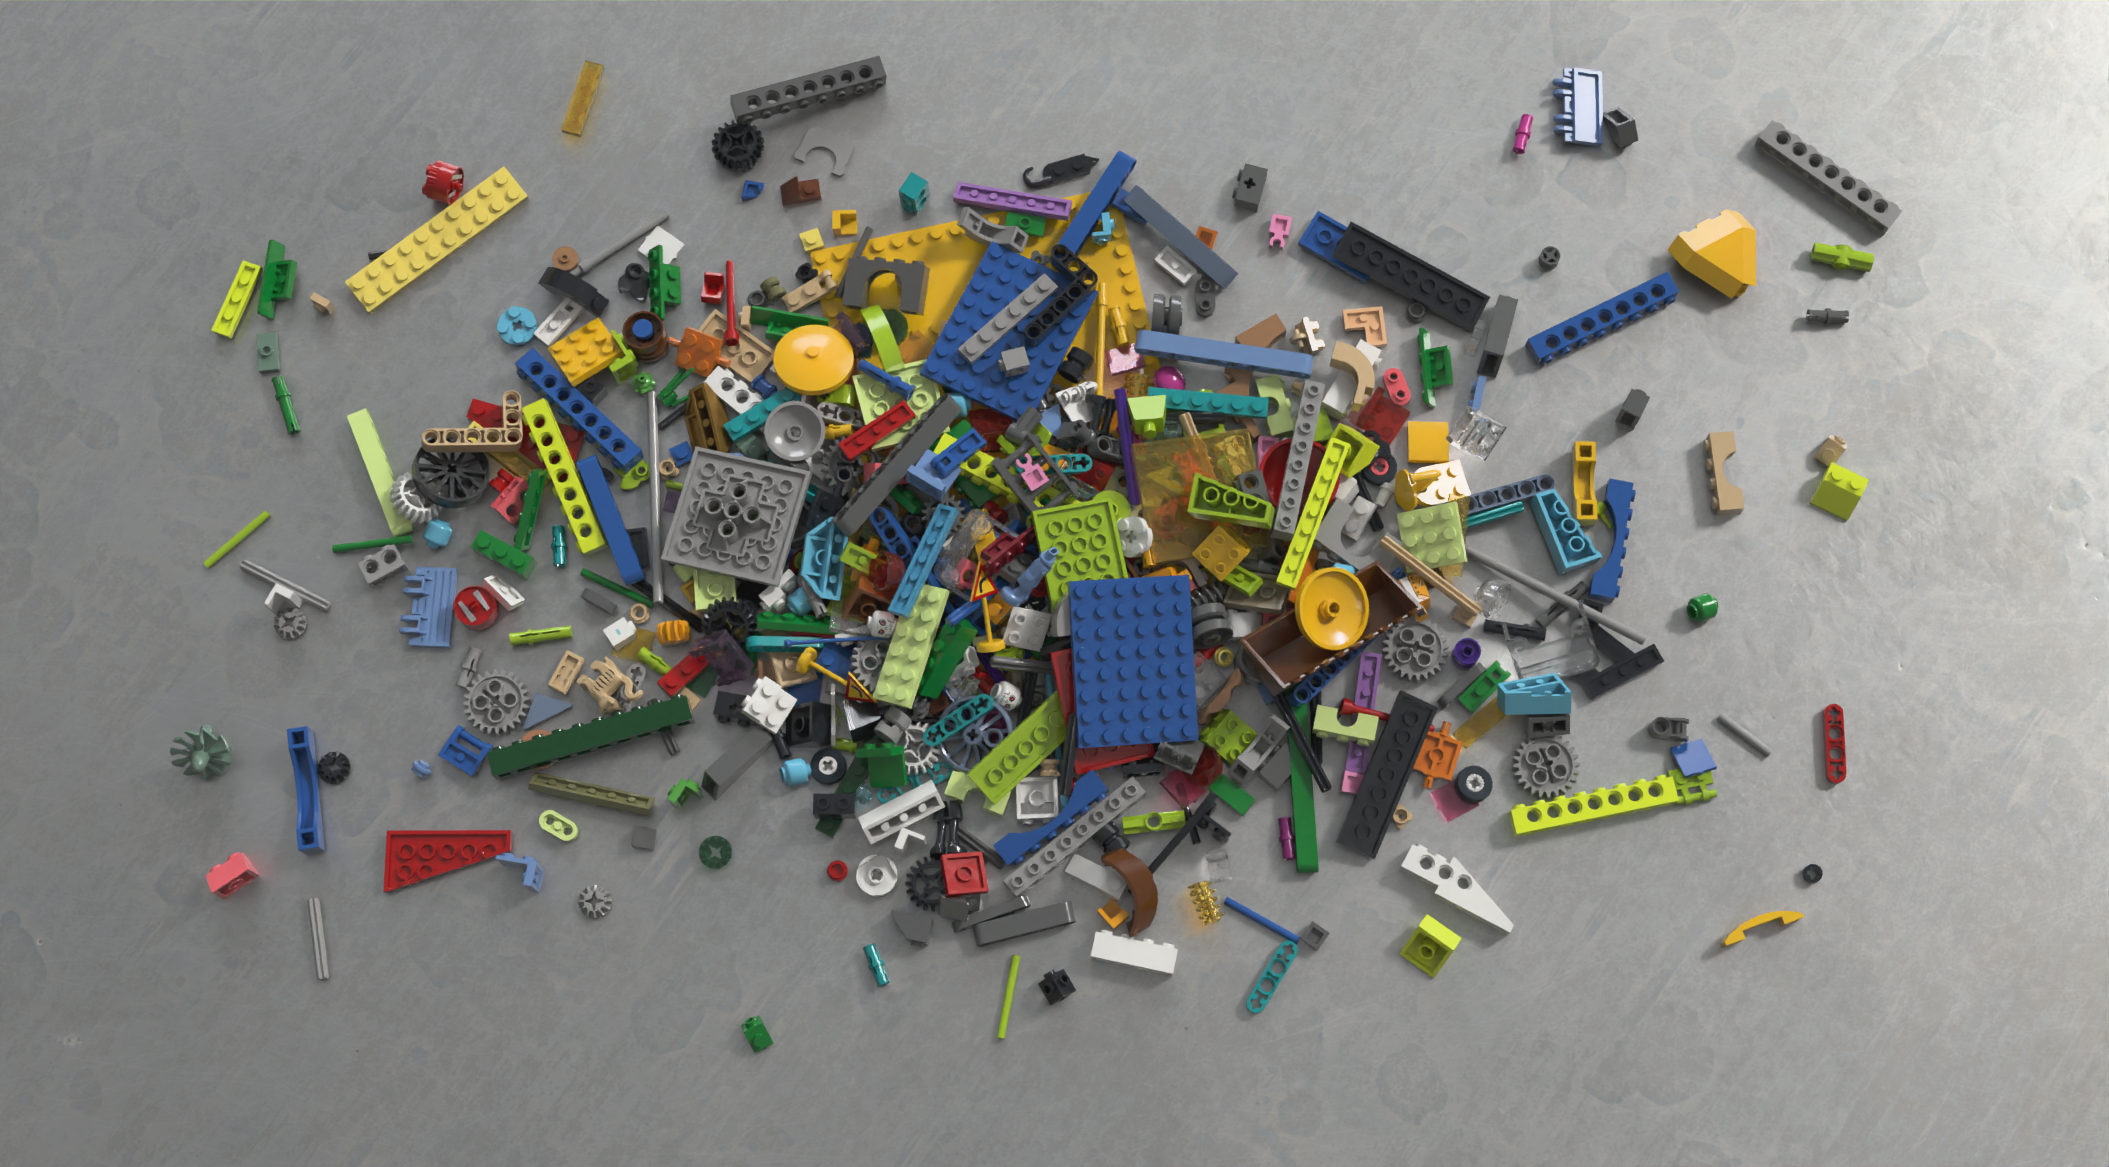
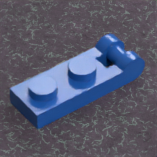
[930,428,987,478]

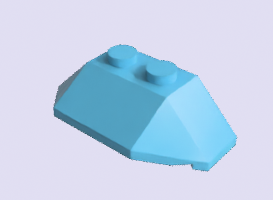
[800,517,848,601]

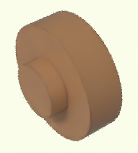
[552,246,579,272]

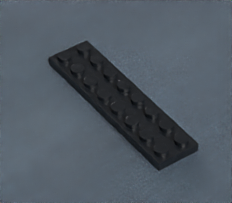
[1332,222,1490,332]
[1336,690,1438,859]

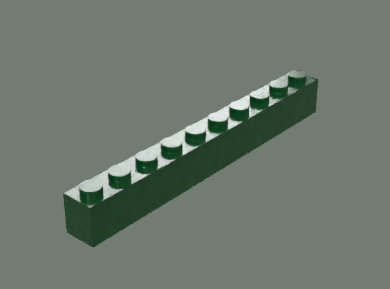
[487,694,695,780]

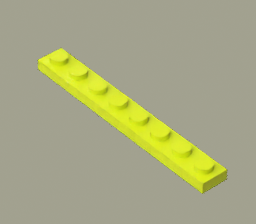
[1275,437,1350,591]

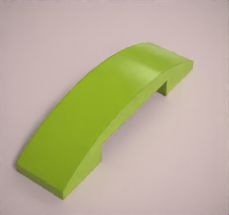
[860,304,905,374]

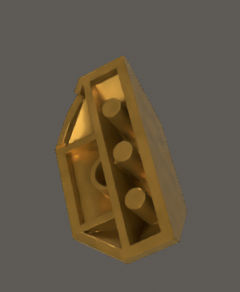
[684,382,733,453]

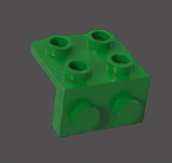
[855,742,907,788]

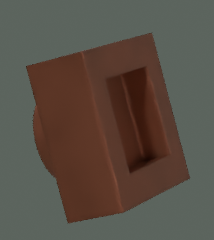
[929,691,950,718]

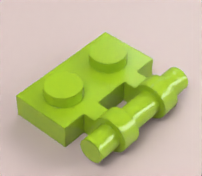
[1667,769,1717,805]

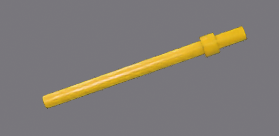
[1095,282,1108,396]

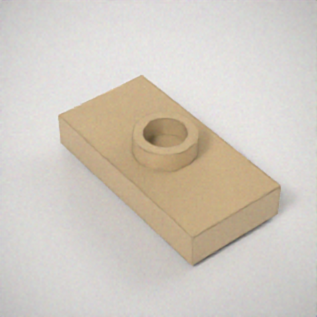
[547,650,585,696]

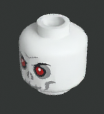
[867,610,898,638]
[990,681,1022,711]

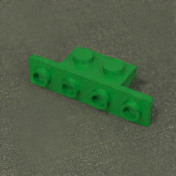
[257,239,297,319]
[648,245,681,321]
[751,306,829,341]
[1417,327,1453,408]

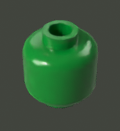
[1687,593,1718,623]

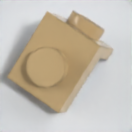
[1815,435,1847,466]

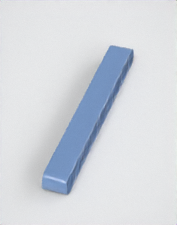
[1134,330,1314,379]

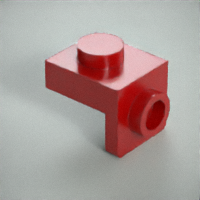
[701,272,725,304]

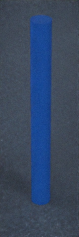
[1224,897,1301,944]

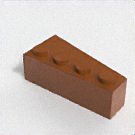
[841,574,899,622]

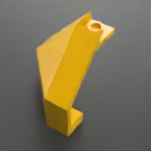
[1667,209,1756,299]

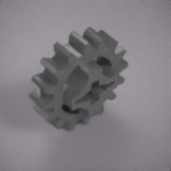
[921,493,965,537]

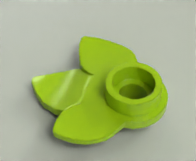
[612,459,649,490]

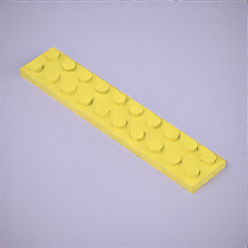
[345,166,528,314]

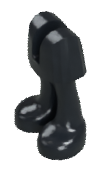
[1085,395,1116,450]
[930,800,967,860]

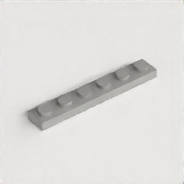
[958,273,1058,365]

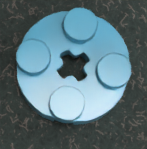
[497,306,538,347]

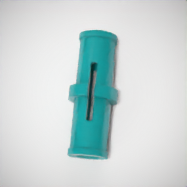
[551,525,567,567]
[863,943,890,987]

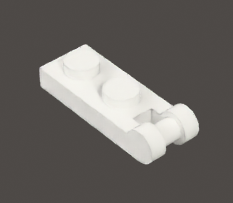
[533,297,585,347]

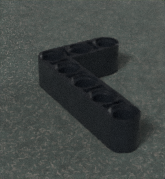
[1024,244,1098,347]

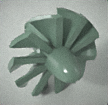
[170,725,232,779]

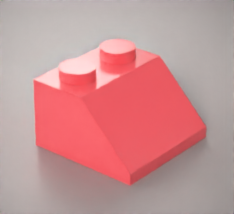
[206,852,259,899]

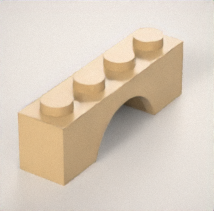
[1703,431,1744,516]

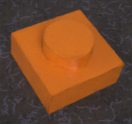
[1196,226,1218,250]

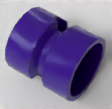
[1451,638,1481,670]

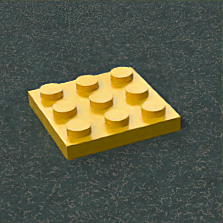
[548,317,624,387]

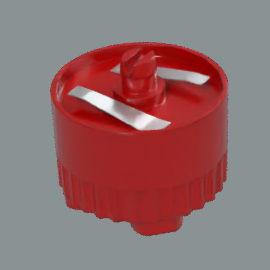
[422,160,464,205]
[454,586,499,631]

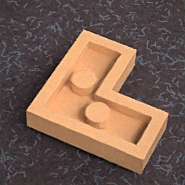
[1342,306,1387,347]

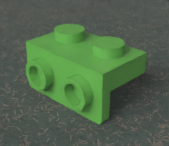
[667,778,703,811]

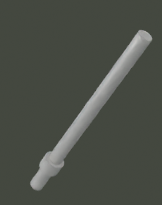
[569,211,669,276]

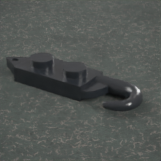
[1023,154,1099,188]

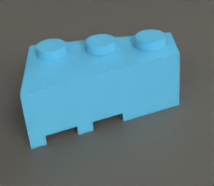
[1497,673,1572,715]

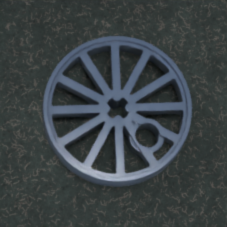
[936,696,1014,773]

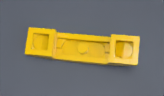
[1721,911,1804,948]

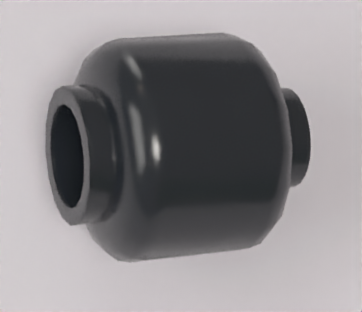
[901,512,927,538]

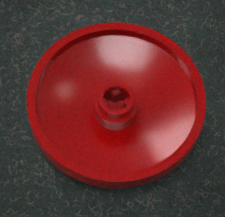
[1259,438,1340,517]

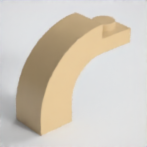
[1329,341,1375,412]

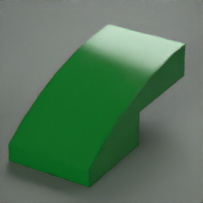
[1209,773,1256,817]

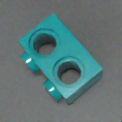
[898,172,930,215]

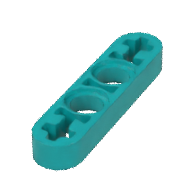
[1014,454,1092,475]
[746,636,824,653]
[923,694,994,747]
[877,761,953,804]
[1246,941,1298,1014]

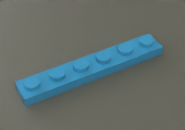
[888,504,959,618]

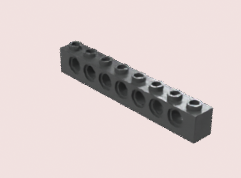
[730,56,887,125]

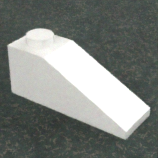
[1064,854,1128,903]

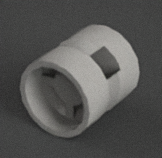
[874,706,912,745]

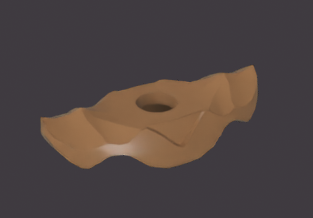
[1197,667,1244,725]

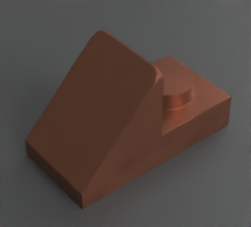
[780,176,822,205]

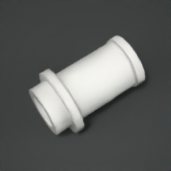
[1374,482,1395,509]

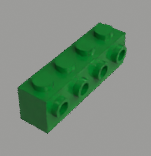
[917,619,978,699]

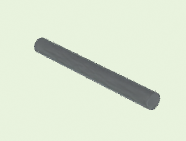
[834,226,873,299]

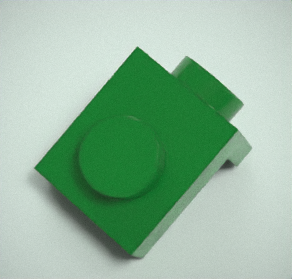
[741,1015,773,1053]

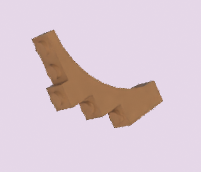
[1216,314,1287,444]

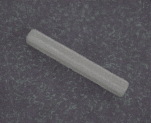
[307,898,329,980]

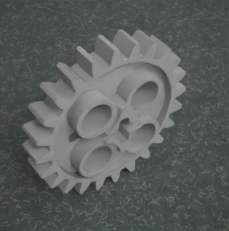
[1382,616,1449,682]
[850,635,892,694]
[463,669,531,736]
[1512,736,1580,800]

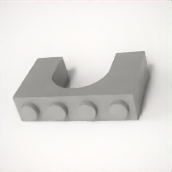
[1312,497,1403,573]

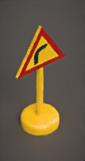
[970,562,1006,653]
[796,647,877,703]

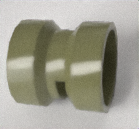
[760,276,787,304]

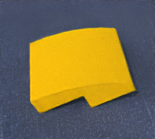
[1407,421,1449,463]

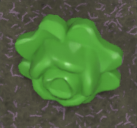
[631,372,656,395]

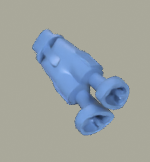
[999,547,1059,607]

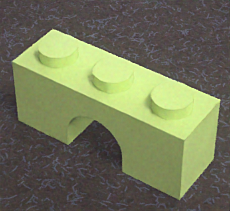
[1254,375,1295,439]
[1312,705,1379,746]
[944,771,1012,818]

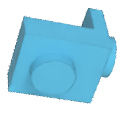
[1092,212,1115,245]

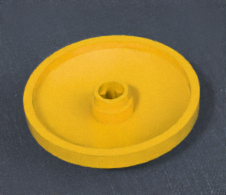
[773,325,854,395]
[1295,567,1369,650]

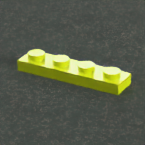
[211,260,263,339]

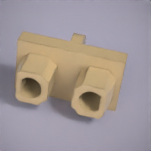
[1290,317,1325,356]

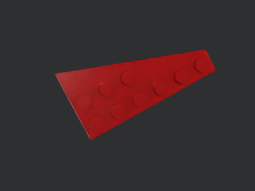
[466,399,585,483]
[383,830,512,893]

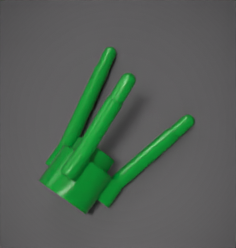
[657,368,694,408]

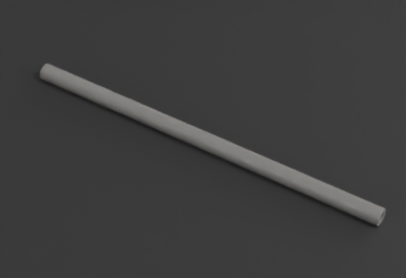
[647,391,663,604]
[1464,543,1647,645]

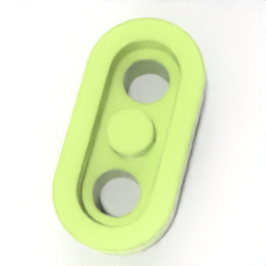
[539,810,578,842]

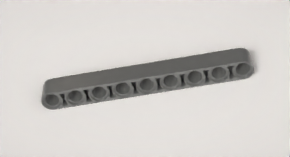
[832,393,961,537]

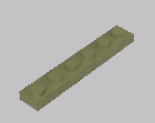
[528,772,654,816]

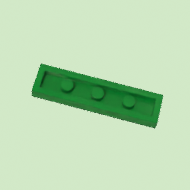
[514,469,547,550]
[757,611,840,635]

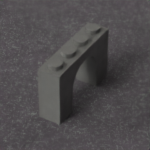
[842,256,930,316]

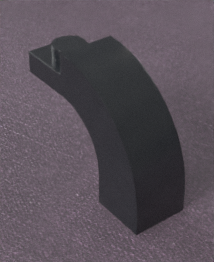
[538,267,609,317]

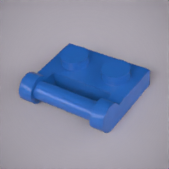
[438,725,494,777]

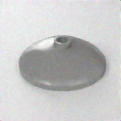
[764,401,825,461]

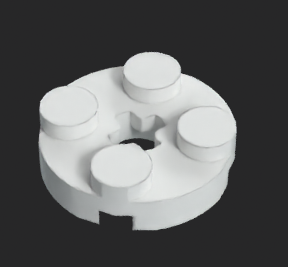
[1117,516,1153,558]
[856,855,898,897]

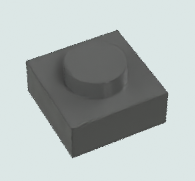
[1300,921,1329,951]

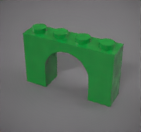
[928,419,1008,512]

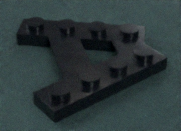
[1562,599,1664,700]

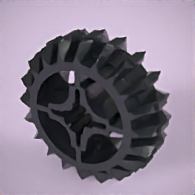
[712,119,765,172]
[701,596,757,651]
[905,855,946,912]

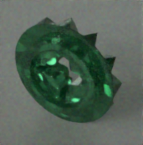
[699,836,732,869]

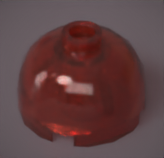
[869,551,907,592]
[1181,746,1223,787]

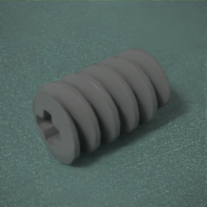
[1190,580,1226,609]

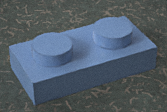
[1466,375,1487,420]

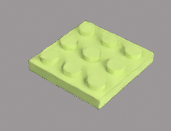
[1397,502,1467,574]

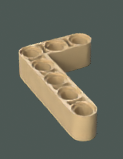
[421,390,523,453]

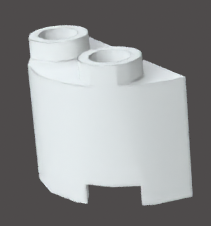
[1226,609,1263,641]

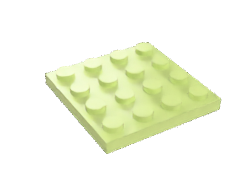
[852,359,950,452]

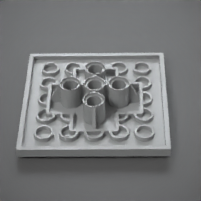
[661,446,812,587]

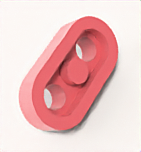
[1383,368,1411,407]

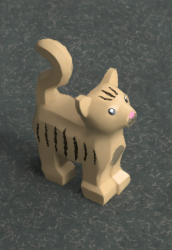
[576,656,643,716]

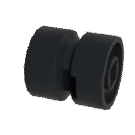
[1058,347,1094,384]
[1092,821,1131,854]

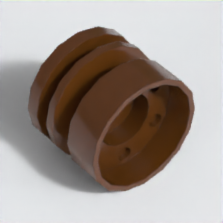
[622,311,669,363]

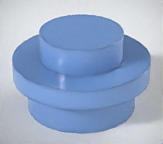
[411,760,432,778]

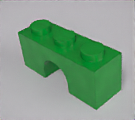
[470,530,537,581]

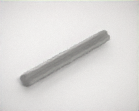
[240,560,331,612]

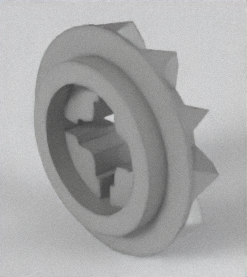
[273,607,307,639]
[578,885,612,918]

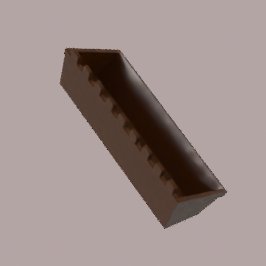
[1239,561,1424,697]

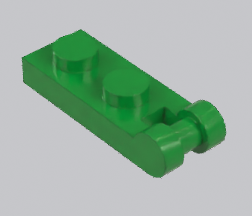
[1457,660,1512,714]

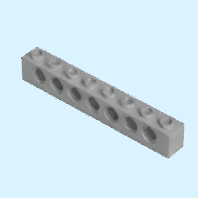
[1755,120,1902,235]
[1271,380,1325,542]
[1003,776,1146,898]

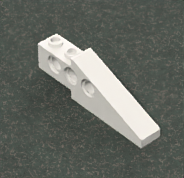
[1399,844,1514,935]

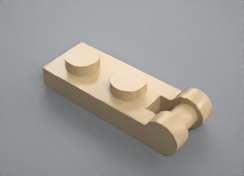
[782,270,838,313]

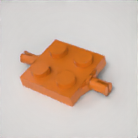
[668,327,731,377]
[1412,721,1463,790]

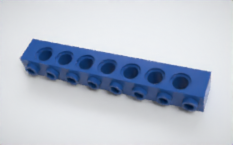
[1525,271,1679,365]
[515,348,644,474]

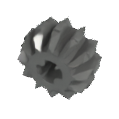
[895,692,930,723]

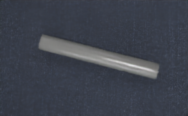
[1717,713,1773,757]

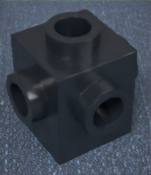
[1038,969,1076,1005]

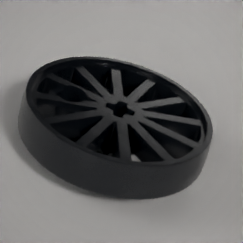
[412,438,490,508]

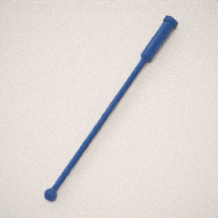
[784,635,893,647]

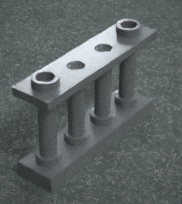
[990,431,1081,514]

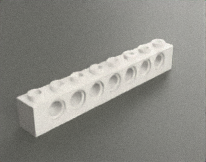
[704,366,839,487]

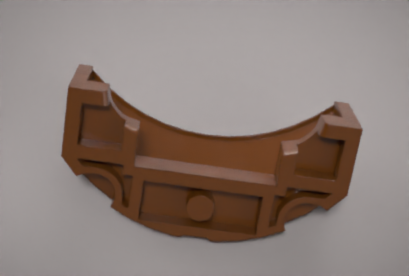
[1101,848,1158,937]

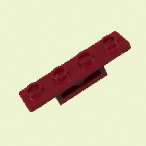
[980,525,1037,578]

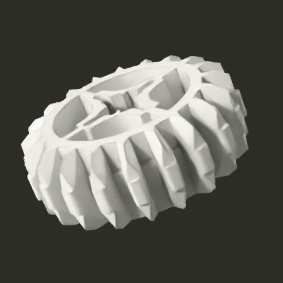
[390,472,445,524]
[886,722,941,775]

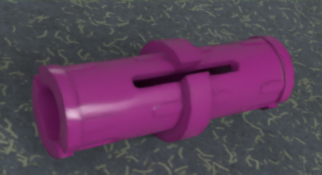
[1278,817,1296,861]

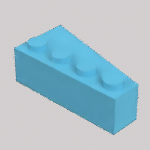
[1529,488,1603,575]

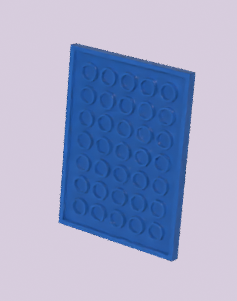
[920,241,1098,422]
[1068,575,1198,748]

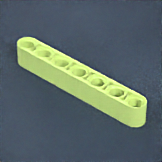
[347,408,414,537]

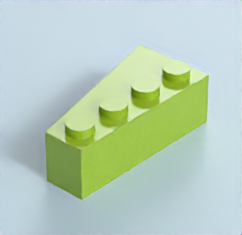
[1187,472,1275,529]

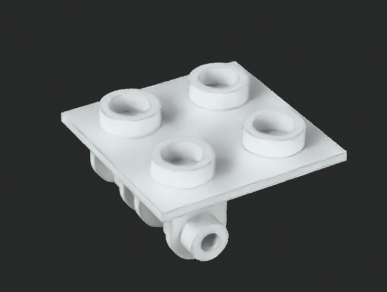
[1055,381,1105,423]
[1001,606,1052,652]

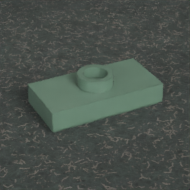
[256,332,280,373]

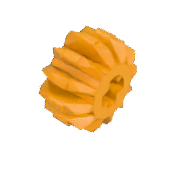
[656,620,691,645]

